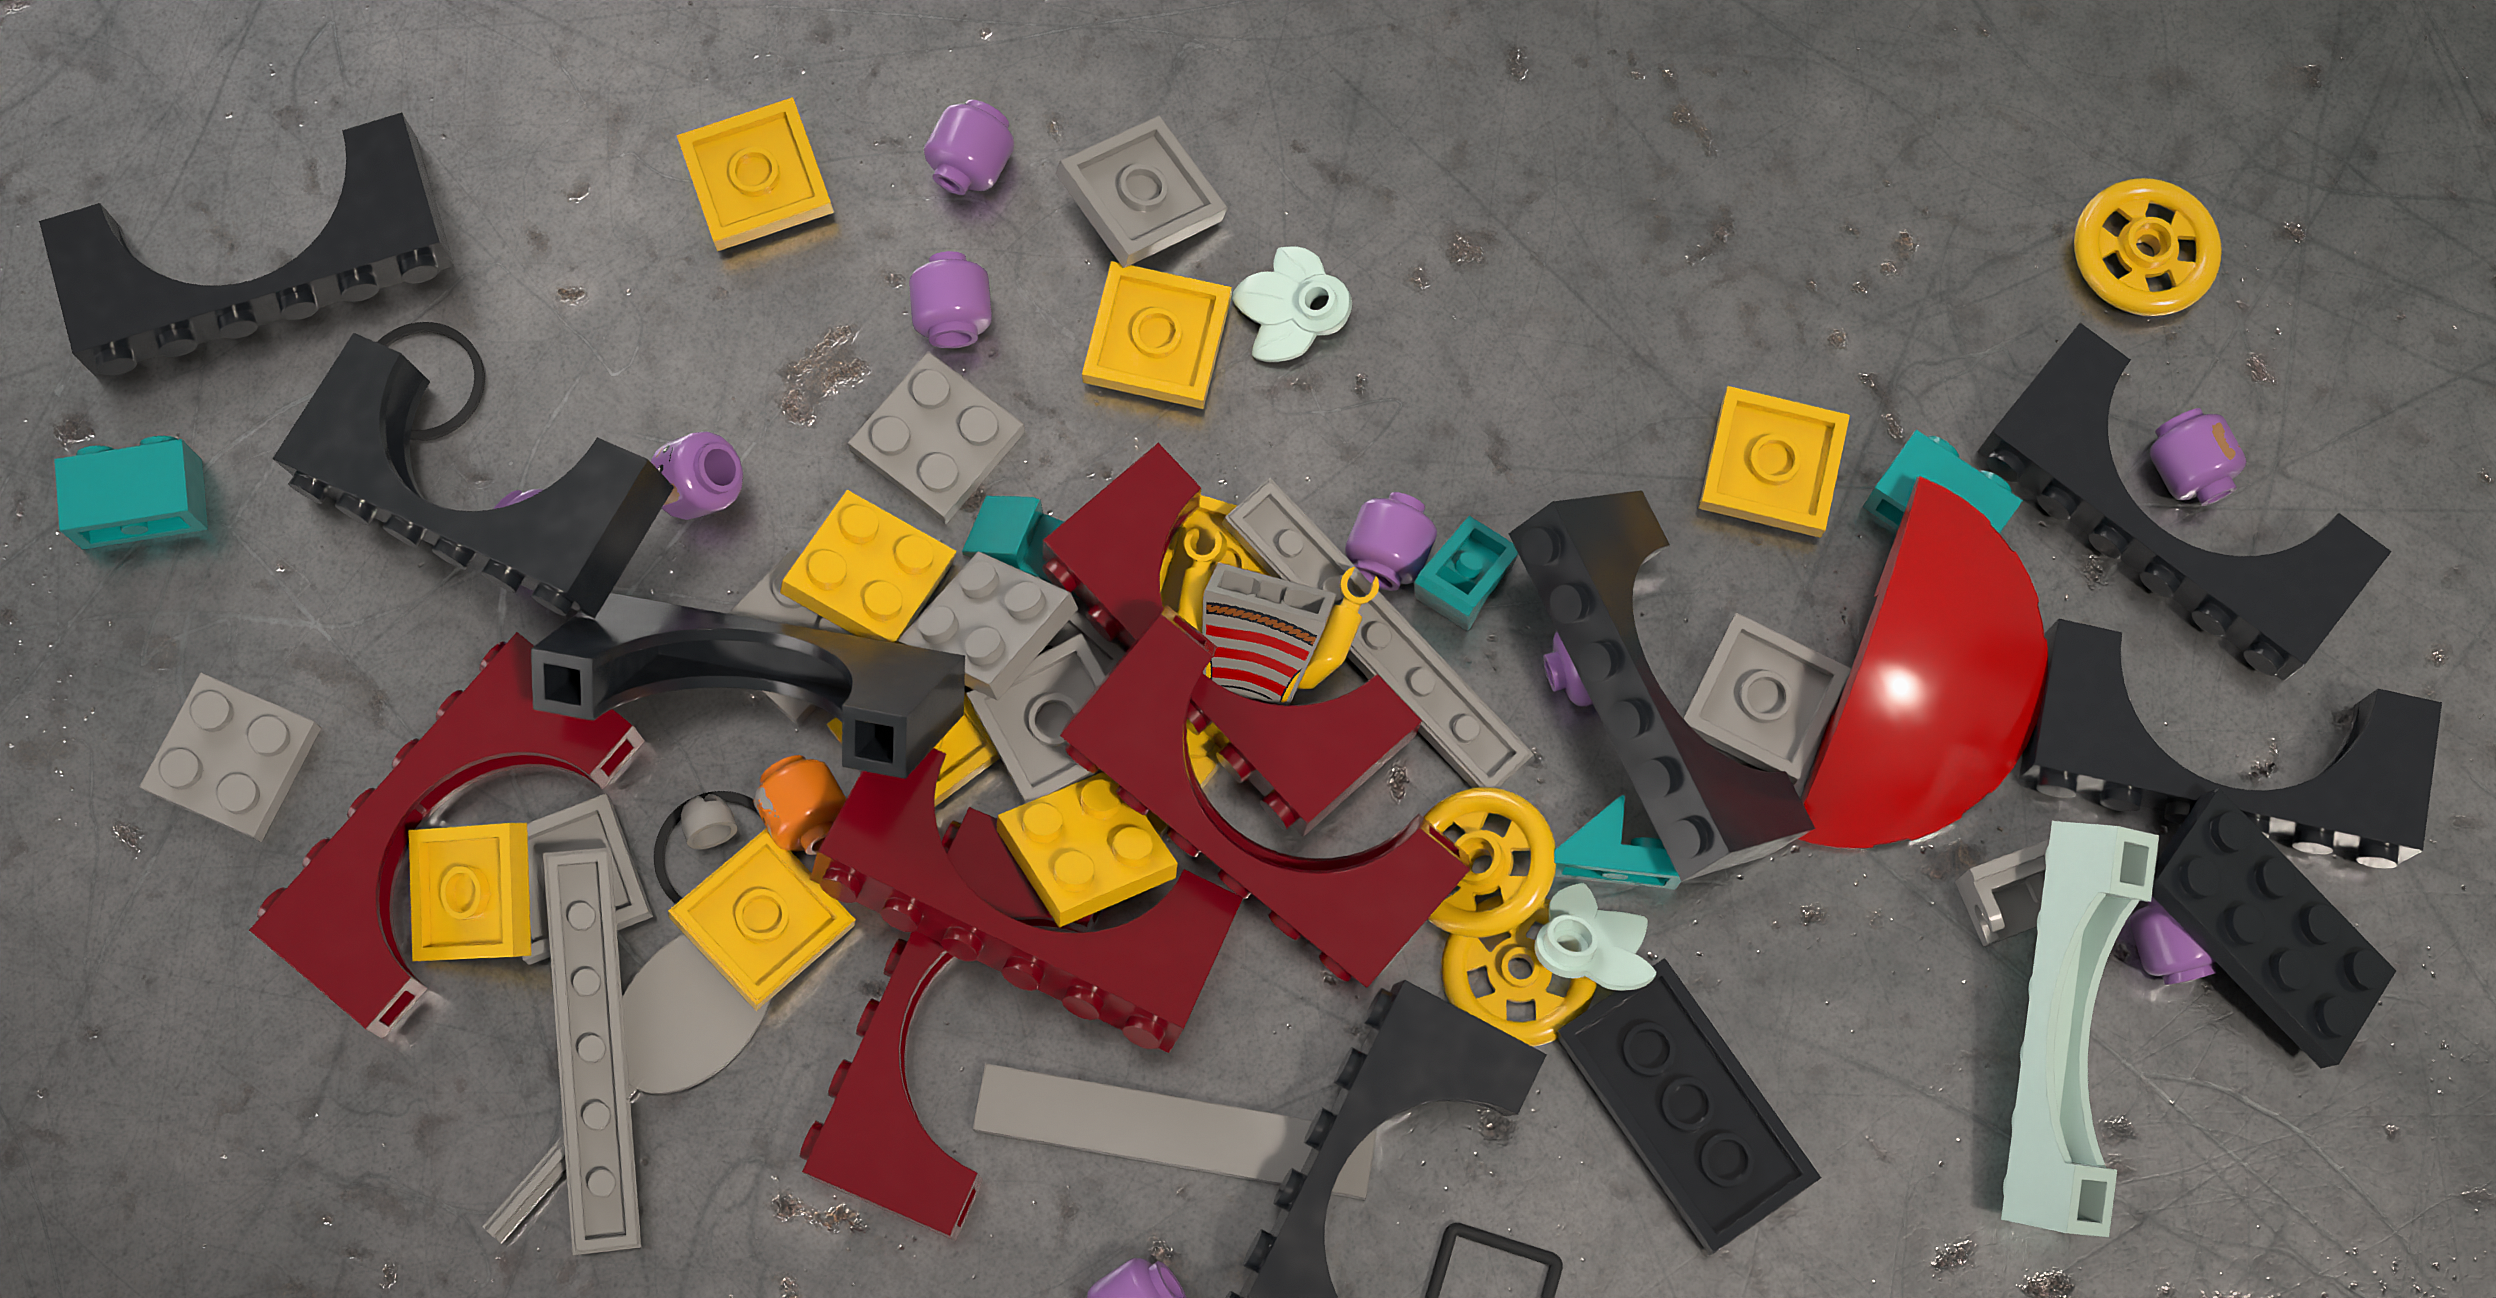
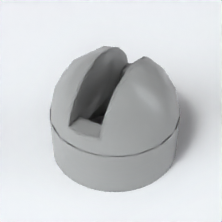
[681,794,737,849]

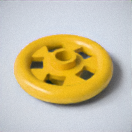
[2074,178,2222,316]
[1423,787,1556,938]
[1441,895,1597,1047]

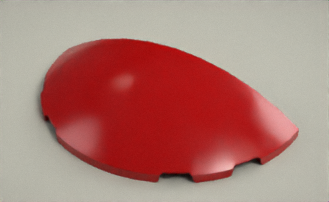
[1797,476,2048,848]

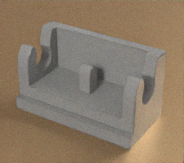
[1955,839,2050,947]

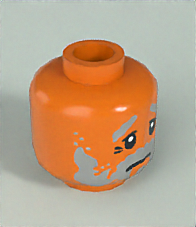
[754,755,846,855]

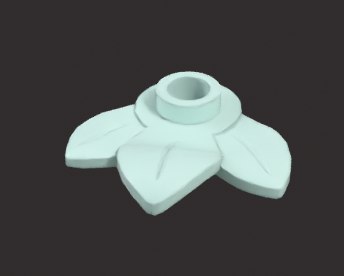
[1231,246,1352,362]
[1534,883,1656,991]

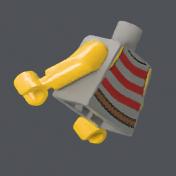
[1177,528,1379,706]

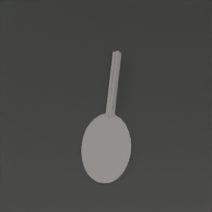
[482,934,772,1244]

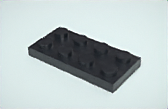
[2152,788,2396,1069]
[1556,958,1822,1255]

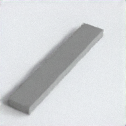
[1222,478,1534,788]
[543,848,641,1255]
[973,1063,1377,1200]

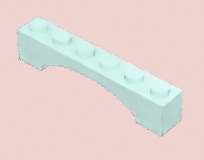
[2001,821,2159,1237]

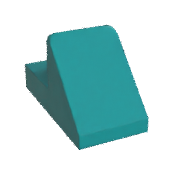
[962,495,1079,599]
[1414,515,1519,631]
[1554,795,1682,890]

